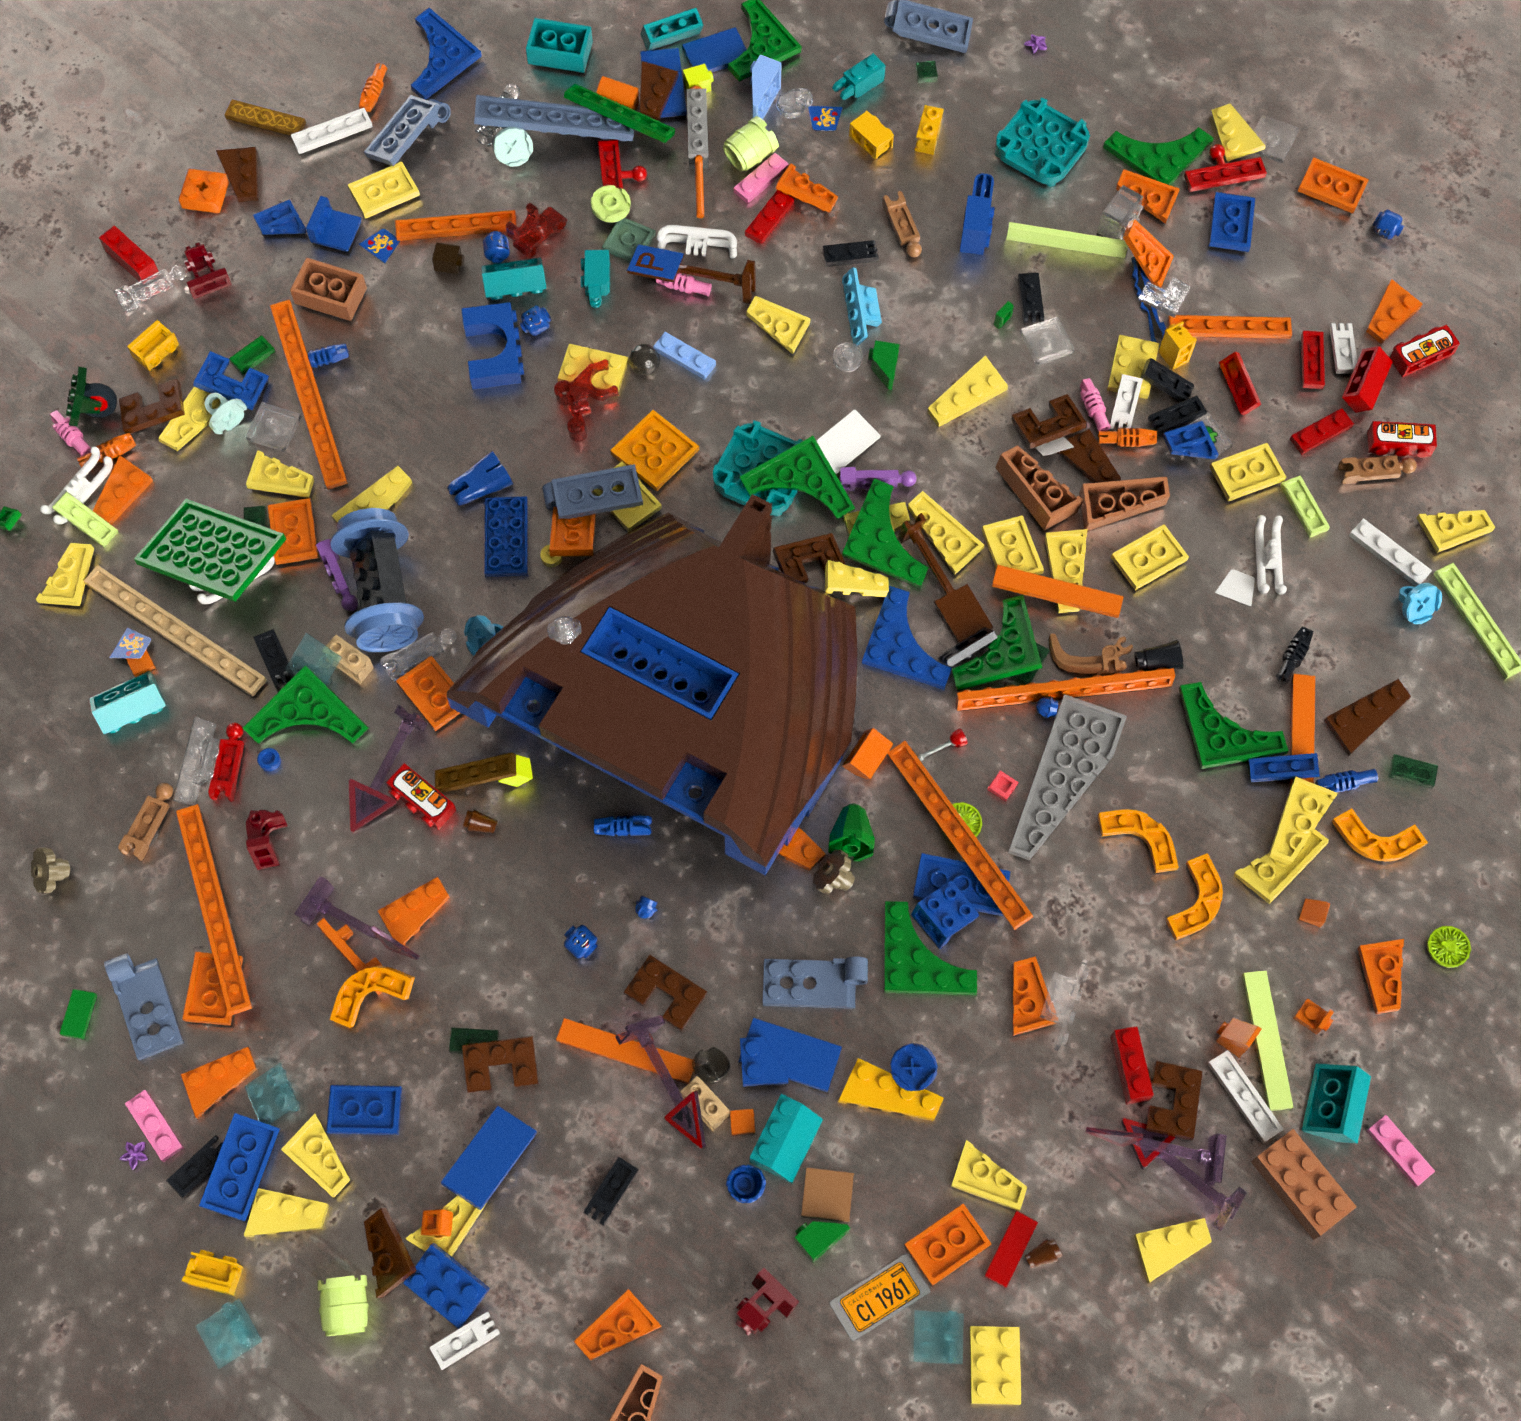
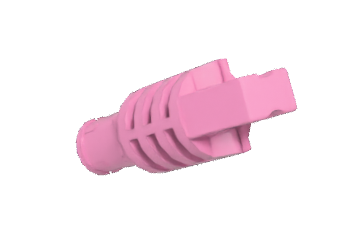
[656,273,712,296]
[1080,378,1111,431]
[50,410,91,457]

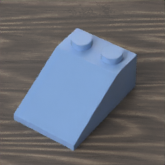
[750,55,782,120]

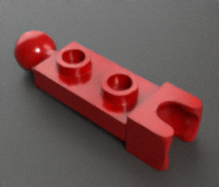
[208,722,244,802]

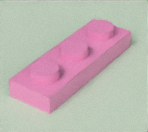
[734,153,789,204]
[125,1090,184,1162]
[1366,1115,1435,1187]

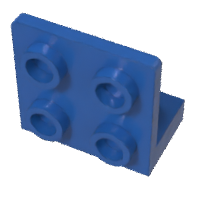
[306,196,362,252]
[911,881,979,949]

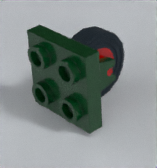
[66,366,117,426]

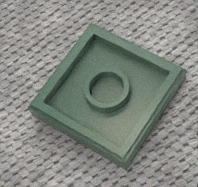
[602,218,656,262]

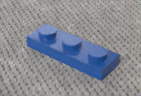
[1249,753,1320,783]

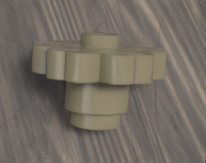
[31,847,70,894]
[813,849,855,894]

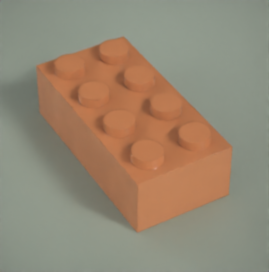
[1251,1129,1357,1240]

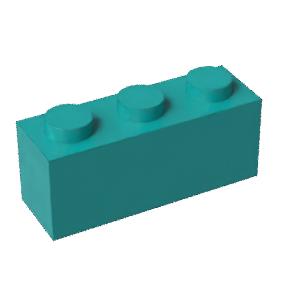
[640,8,704,51]

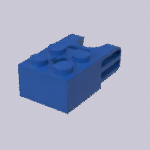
[960,173,995,255]

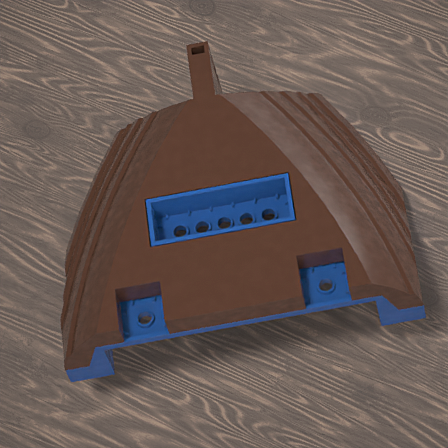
[447,494,858,876]

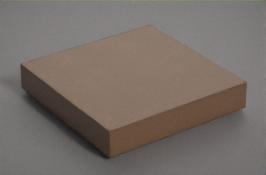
[801,1168,854,1223]

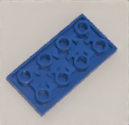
[640,48,687,118]
[484,496,528,577]
[738,1018,842,1093]
[441,1106,537,1211]

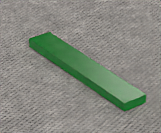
[564,84,675,143]

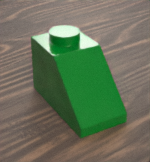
[868,340,900,390]
[794,1221,850,1263]

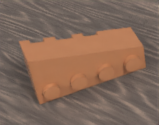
[995,445,1084,531]
[1079,477,1170,532]
[608,1364,663,1421]

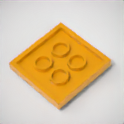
[610,410,699,491]

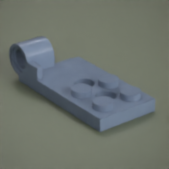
[884,0,973,53]
[364,95,451,166]
[542,464,643,519]
[104,953,184,1061]
[763,957,868,1009]

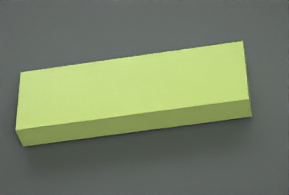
[1280,475,1330,538]
[52,492,118,548]

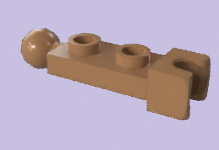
[882,191,922,258]
[1338,455,1417,484]
[118,782,173,861]

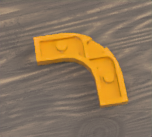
[1331,808,1428,862]
[1097,809,1179,873]
[1165,853,1223,941]
[330,966,415,1028]

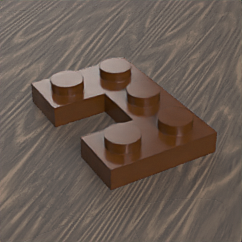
[119,379,185,434]
[1011,394,1087,449]
[772,533,846,584]
[624,955,707,1032]
[462,1036,539,1093]
[1145,1061,1203,1141]

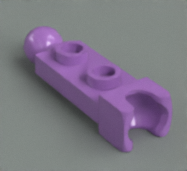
[839,467,917,492]
[316,539,358,611]

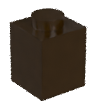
[432,243,465,274]

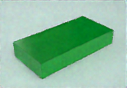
[229,335,276,375]
[59,989,97,1040]

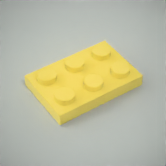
[348,161,420,219]
[1107,335,1159,399]
[558,344,629,396]
[1210,443,1286,502]
[592,461,662,532]
[982,515,1044,575]
[1111,524,1189,590]
[969,1326,1021,1405]

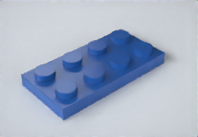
[913,853,1011,916]
[199,1113,280,1222]

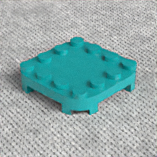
[995,97,1090,187]
[713,420,803,517]

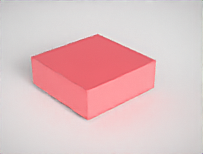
[987,770,1019,802]

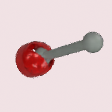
[916,728,968,761]

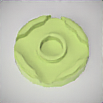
[591,185,631,223]

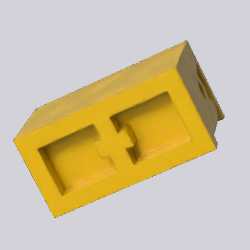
[915,105,944,155]
[849,111,894,160]
[127,320,179,371]
[1158,321,1197,370]
[182,1250,243,1296]

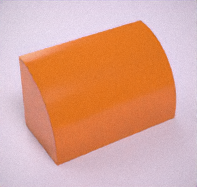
[597,76,639,110]
[842,728,893,779]

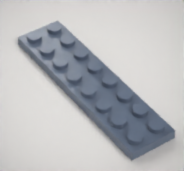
[474,95,634,141]

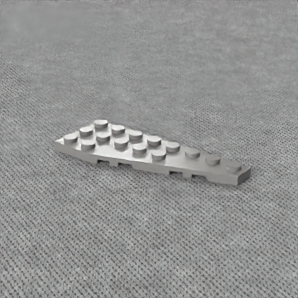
[1008,694,1127,860]

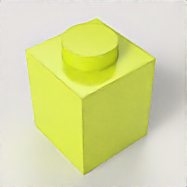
[683,64,714,93]
[498,755,533,787]

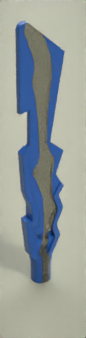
[1131,257,1166,348]

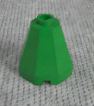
[828,803,875,861]

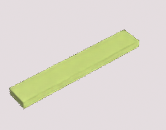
[1006,222,1128,259]
[1433,563,1521,679]
[1242,970,1293,1111]

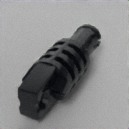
[1276,626,1314,683]

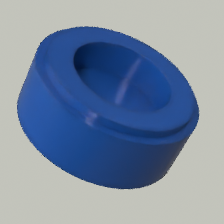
[257,748,281,771]

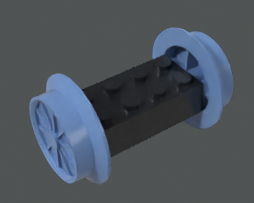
[330,508,424,652]

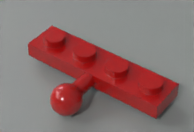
[598,140,647,189]
[1184,144,1267,192]

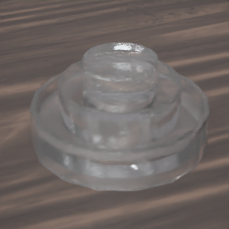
[833,342,863,372]
[547,616,582,645]

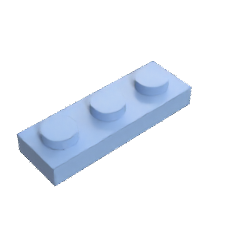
[653,332,716,380]

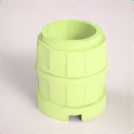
[723,116,779,172]
[317,1275,369,1336]

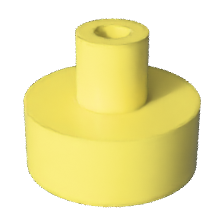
[540,545,562,567]

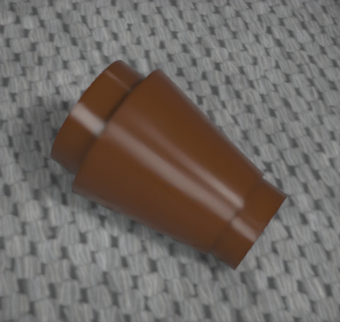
[463,809,498,833]
[1025,1238,1063,1269]

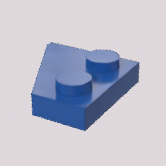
[253,199,307,235]
[1163,421,1219,459]
[740,1037,788,1087]

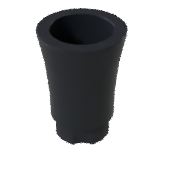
[1134,640,1184,671]

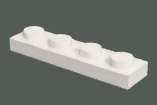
[291,108,373,154]
[1349,518,1432,587]
[1207,1050,1284,1143]

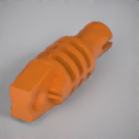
[359,63,388,112]
[1098,428,1157,447]
[77,433,136,468]

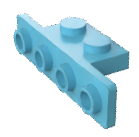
[842,267,882,346]

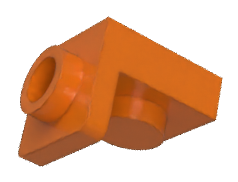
[1293,998,1334,1035]

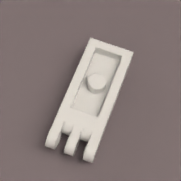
[1330,323,1357,374]
[1110,374,1143,430]
[429,1312,500,1370]

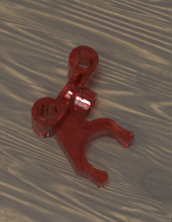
[505,203,567,259]
[554,359,619,442]

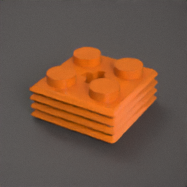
[179,169,229,213]

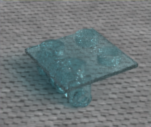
[285,633,342,686]
[244,1063,300,1124]
[195,1299,262,1369]
[913,1311,964,1365]

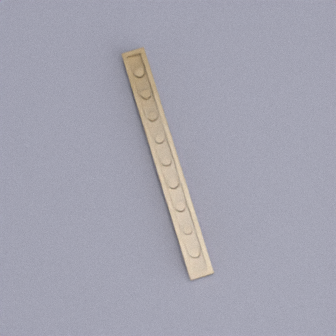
[84,565,267,697]

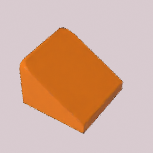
[1299,898,1330,928]
[421,1209,453,1237]

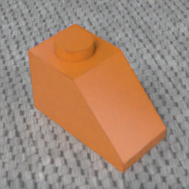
[1216,1018,1262,1058]

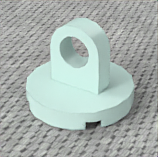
[493,127,533,167]
[205,393,247,434]

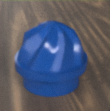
[1036,696,1058,718]
[635,895,658,918]

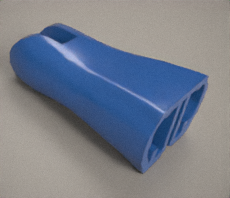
[447,451,513,506]

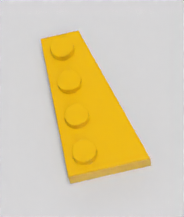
[838,1058,944,1121]

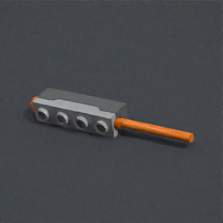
[687,86,709,219]

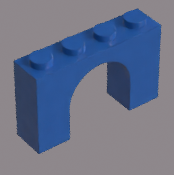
[461,302,524,390]

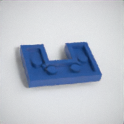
[193,351,269,411]

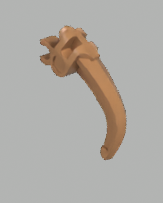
[1049,634,1133,676]

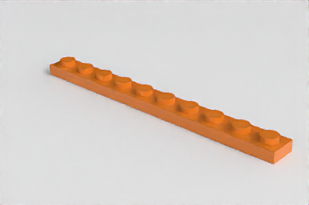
[270,299,348,490]
[956,668,1175,711]
[887,741,1033,930]
[176,804,253,1016]

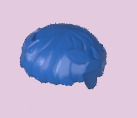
[726,1165,766,1203]

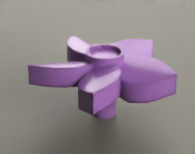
[1024,34,1047,54]
[120,1142,148,1170]

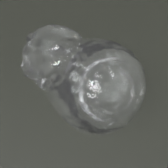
[776,88,814,119]

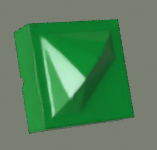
[994,301,1014,329]
[0,506,22,531]

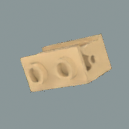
[322,635,374,684]
[680,1076,730,1132]

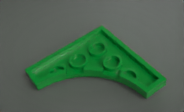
[728,0,802,82]
[1103,127,1214,185]
[739,436,855,520]
[842,478,929,588]
[952,595,1043,691]
[243,665,369,744]
[1179,682,1289,769]
[884,901,977,995]

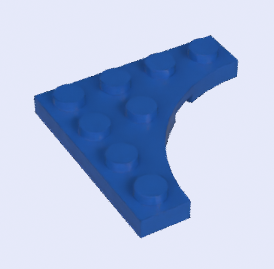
[411,8,482,100]
[862,586,952,690]

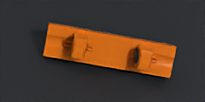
[317,918,382,996]

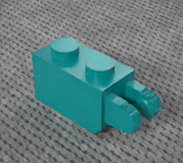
[832,53,886,100]
[581,250,610,309]

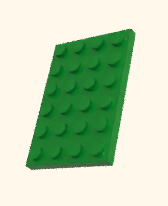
[134,499,286,602]

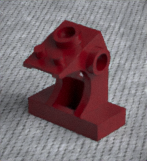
[184,242,232,299]
[246,810,288,870]
[735,1268,799,1336]

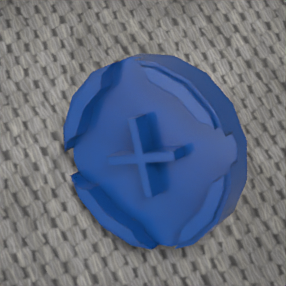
[890,1043,938,1091]

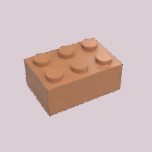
[290,257,367,321]

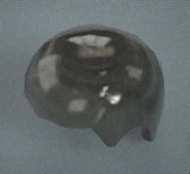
[628,344,660,375]
[692,1047,731,1083]

